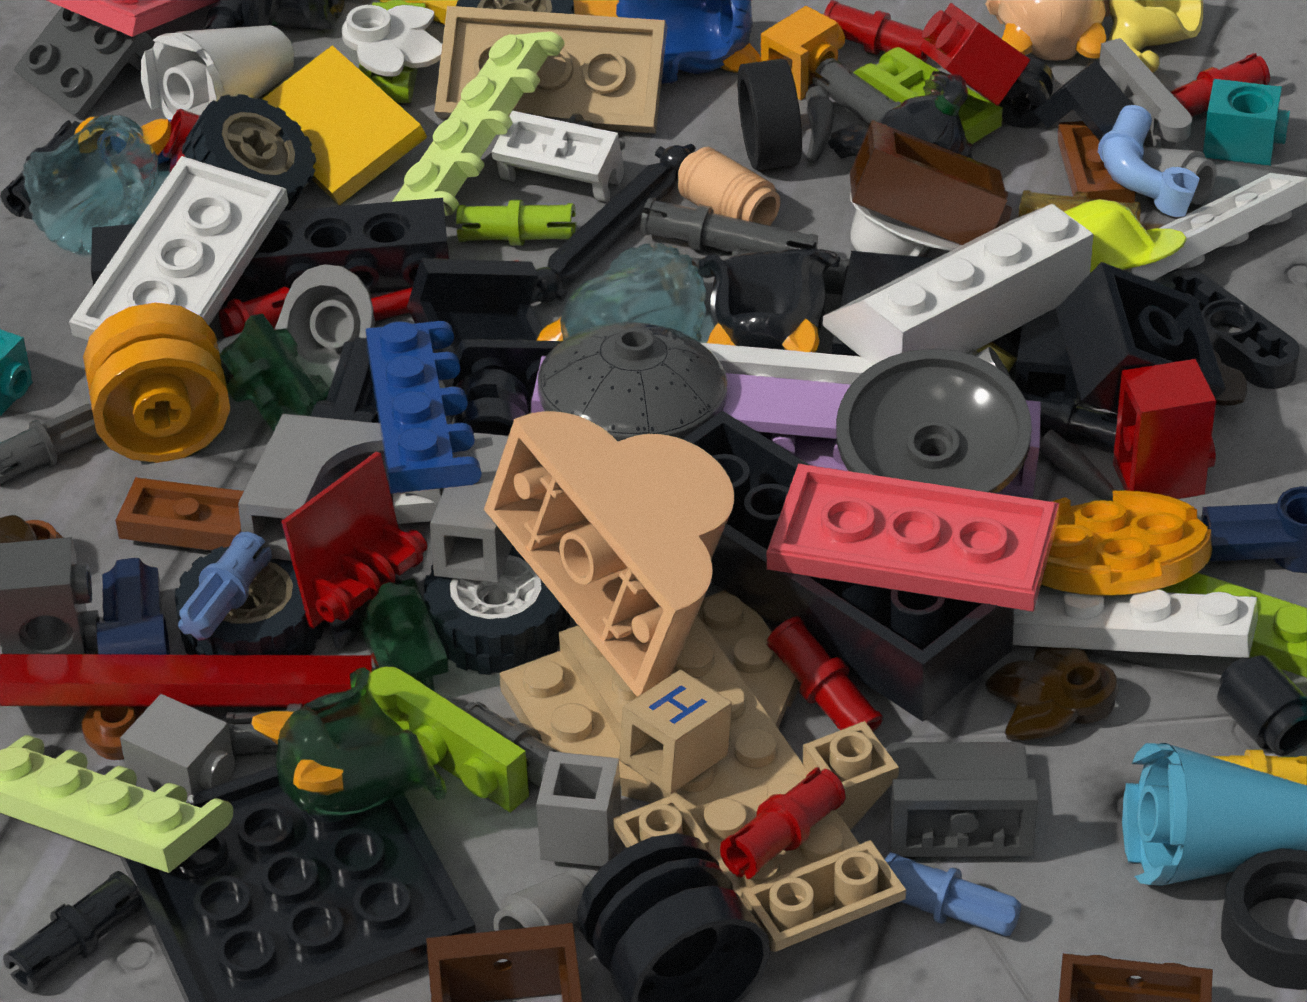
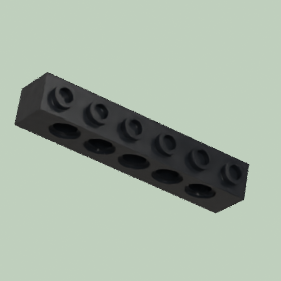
[91,197,449,307]

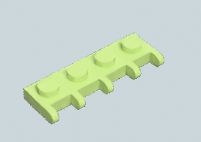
[392,31,565,216]
[0,735,233,873]

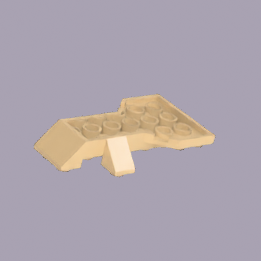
[499,590,906,952]

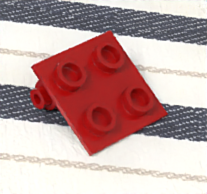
[281,451,427,628]

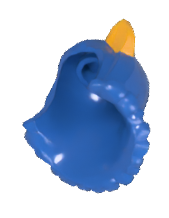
[616,0,761,84]

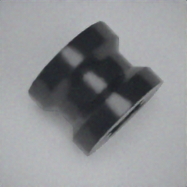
[998,57,1054,128]

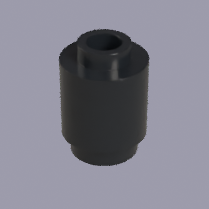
[1217,655,1307,756]

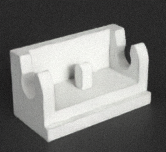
[491,111,625,202]

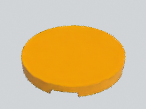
[1041,490,1212,595]

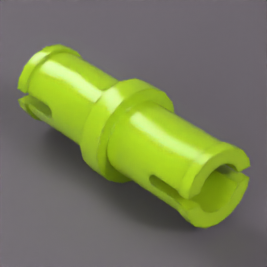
[456,200,577,246]

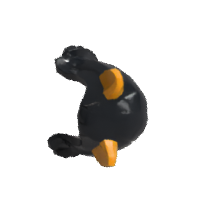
[698,249,841,353]

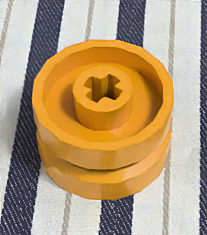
[83,302,230,463]

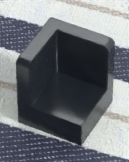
[1033,60,1133,141]

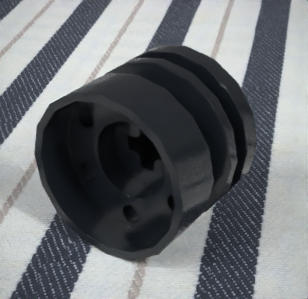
[577,833,770,1002]

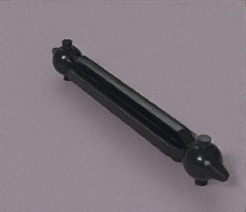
[530,144,696,304]

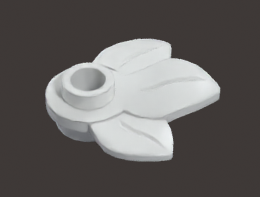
[342,5,442,76]

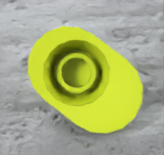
[1064,199,1187,272]

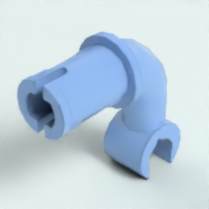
[1098,105,1200,217]

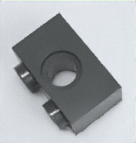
[0,537,100,654]

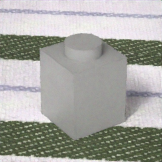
[120,694,236,796]
[536,751,622,866]

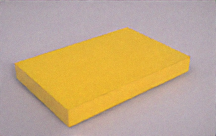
[262,45,427,205]

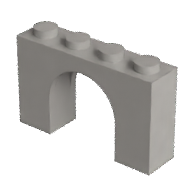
[238,414,512,583]

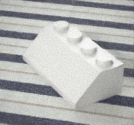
[823,204,1093,365]

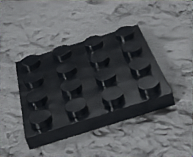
[120,732,476,1002]

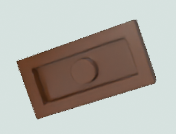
[1058,121,1136,207]
[115,477,244,550]

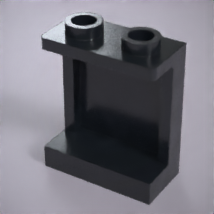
[407,258,563,397]

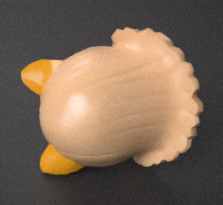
[985,0,1110,61]

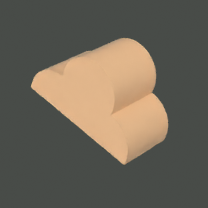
[484,411,734,697]

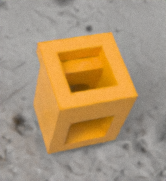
[761,5,845,100]

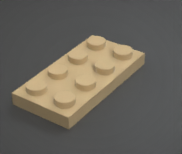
[434,6,668,134]

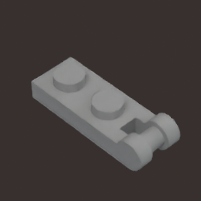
[1099,38,1192,150]

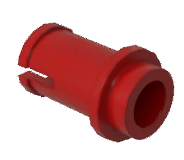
[219,287,290,338]

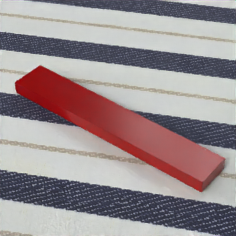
[0,654,372,707]

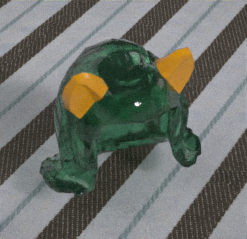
[251,667,448,816]

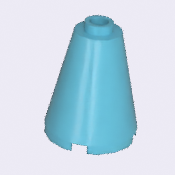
[1122,743,1307,886]

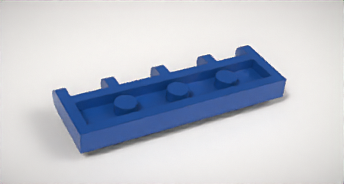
[366,321,482,494]

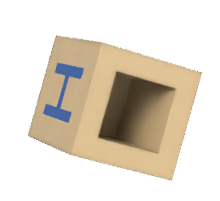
[619,669,733,795]

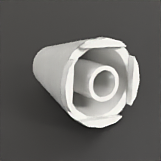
[141,25,294,120]

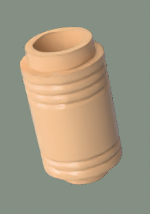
[678,147,780,226]

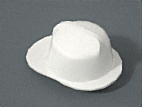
[850,192,962,257]

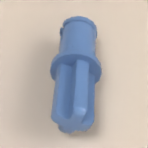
[178,532,272,640]
[885,852,1021,936]

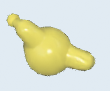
[1108,0,1203,73]

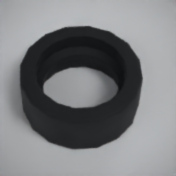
[737,59,802,171]
[1221,848,1307,990]

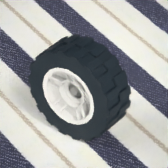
[423,545,570,675]

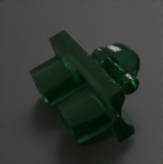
[220,314,330,431]
[353,578,449,691]

